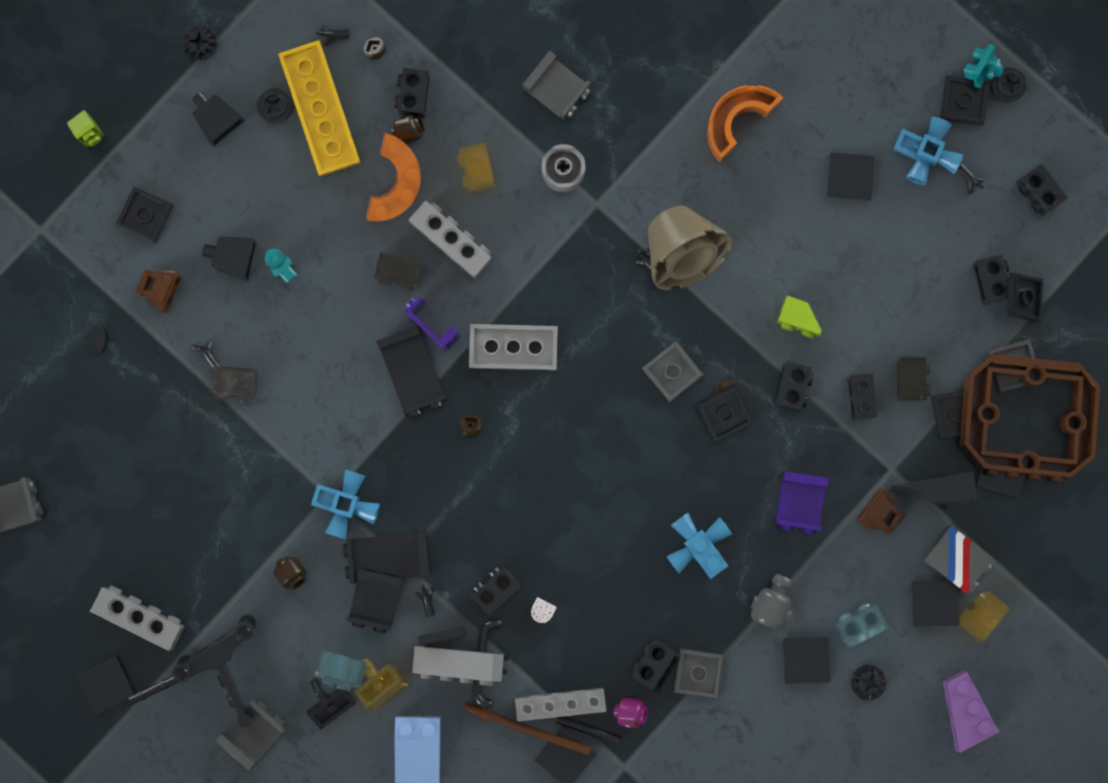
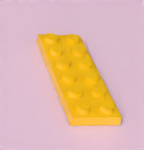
[278,40,361,177]

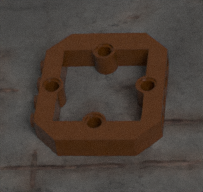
[959,354,1100,482]

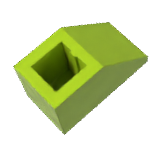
[67,110,104,147]
[776,296,822,339]

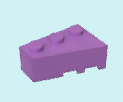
[943,671,999,753]

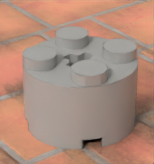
[542,144,585,192]

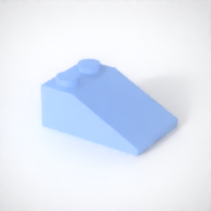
[395,715,441,783]

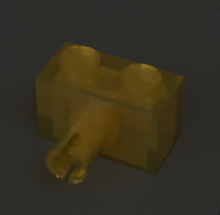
[457,142,495,194]
[959,591,1011,643]
[354,658,409,712]

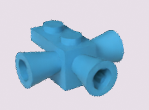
[893,117,963,185]
[311,470,380,539]
[666,513,732,579]

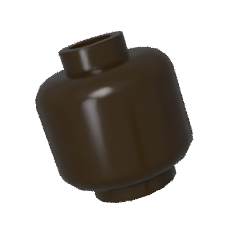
[391,113,425,145]
[274,557,307,590]

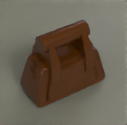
[136,269,182,313]
[856,488,905,535]

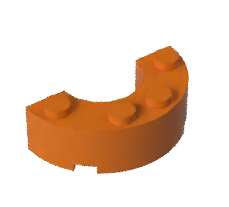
[707,85,784,163]
[366,132,421,221]

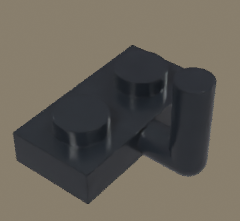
[306,678,356,730]

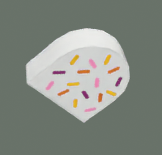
[531,597,557,623]

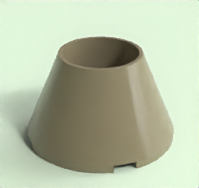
[648,206,733,290]

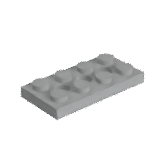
[469,324,558,371]

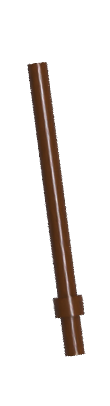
[463,703,591,756]

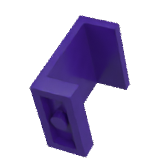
[405,296,460,352]
[775,471,829,535]

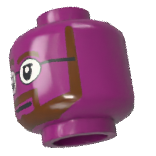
[614,698,648,729]

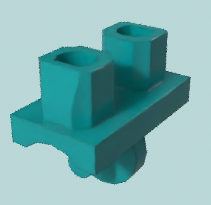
[964,44,1004,88]
[264,248,297,283]

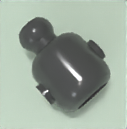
[750,574,793,630]

